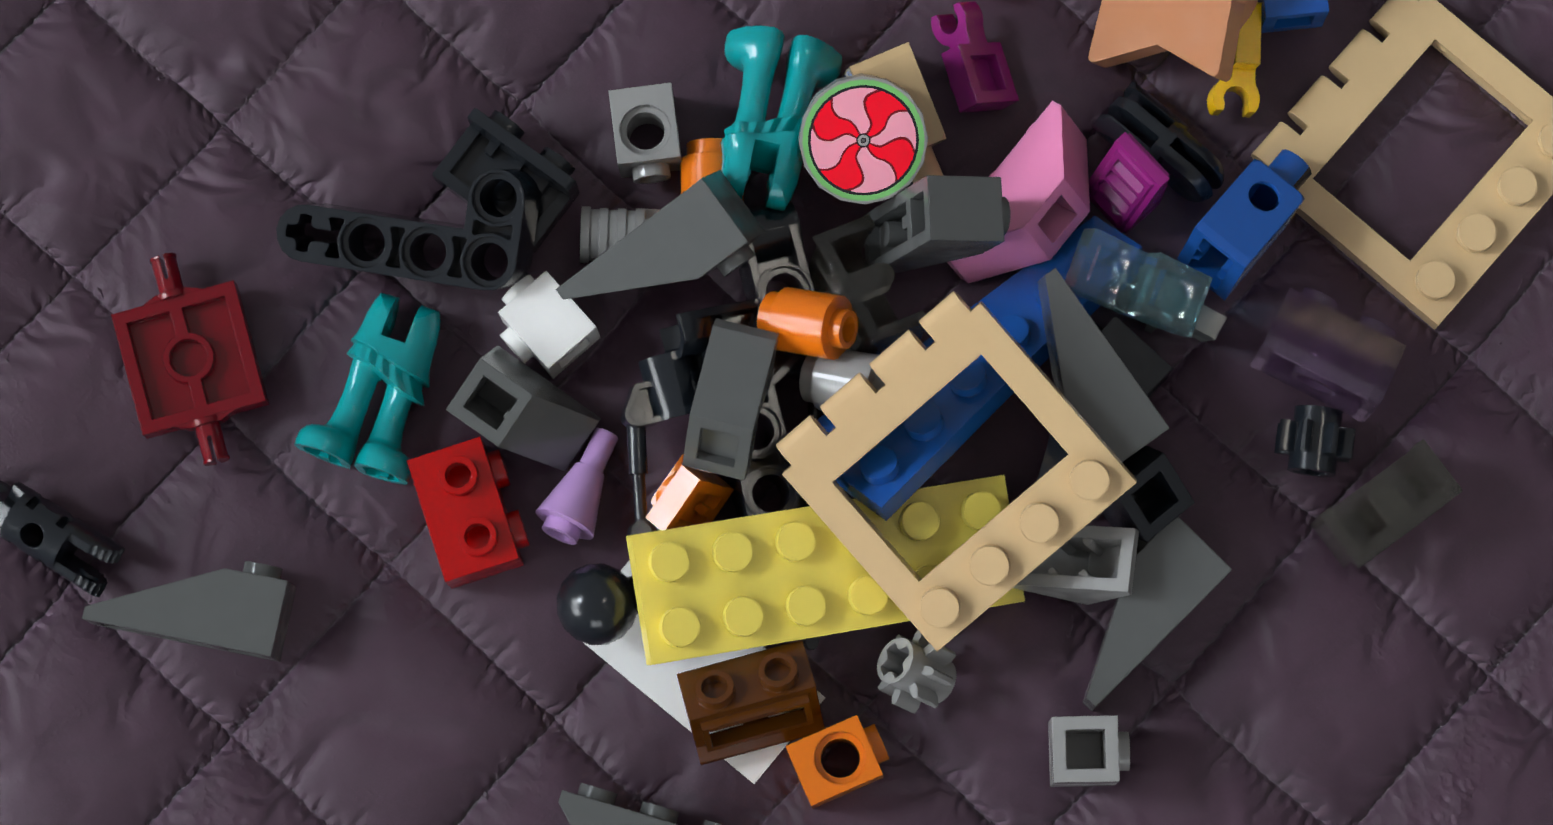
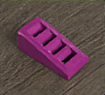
[1089,132,1170,233]

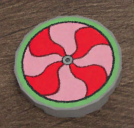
[798,73,928,204]

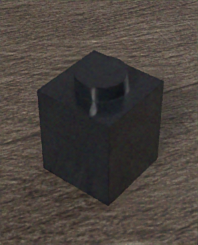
[1102,445,1195,542]

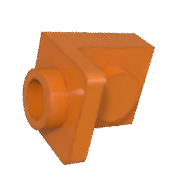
[646,454,735,530]

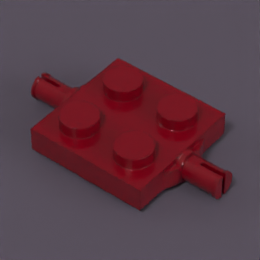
[111,253,269,466]

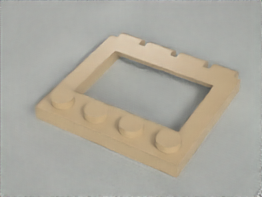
[1251,0,1553,330]
[776,291,1137,652]

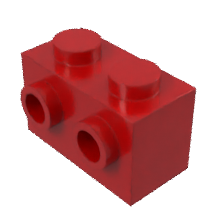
[407,437,530,589]

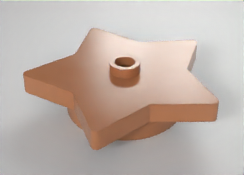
[1088,0,1258,82]

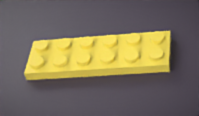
[626,475,1025,665]

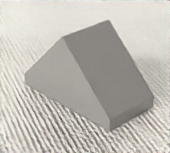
[1013,525,1139,605]

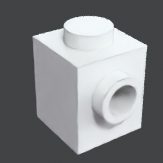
[498,271,601,379]

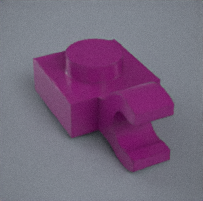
[931,1,1019,113]

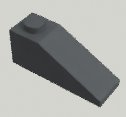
[556,170,766,300]
[863,175,1010,278]
[1037,268,1169,462]
[1083,517,1232,712]
[82,561,297,662]

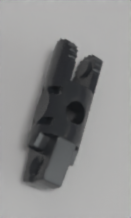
[0,480,125,598]

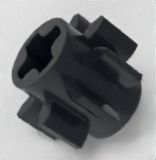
[1274,405,1356,477]

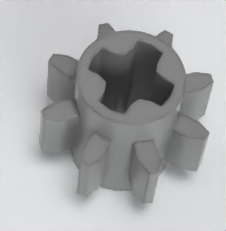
[877,630,956,714]

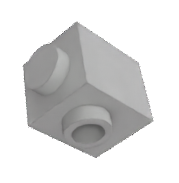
[1048,715,1130,787]

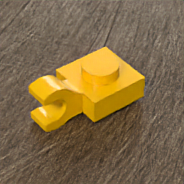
[1207,2,1262,118]

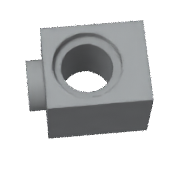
[608,82,682,184]

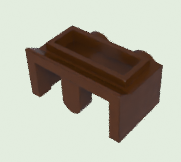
[677,640,825,765]

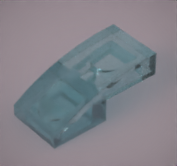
[1065,228,1213,337]

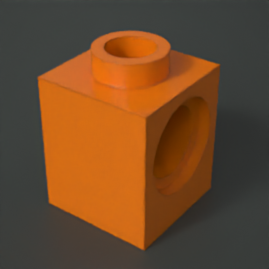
[786,715,889,809]

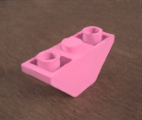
[947,100,1090,283]

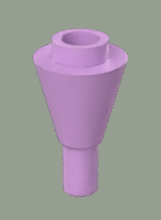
[535,428,618,545]

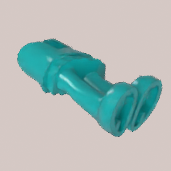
[721,26,843,211]
[294,292,440,485]

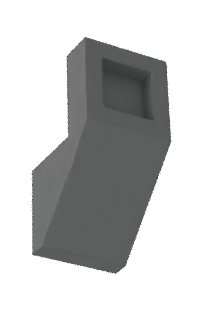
[682,318,779,481]

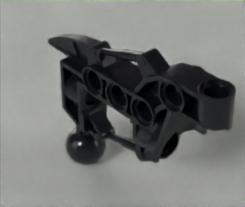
[556,200,824,650]

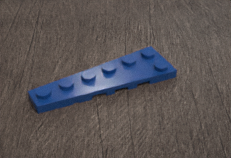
[817,216,1145,521]

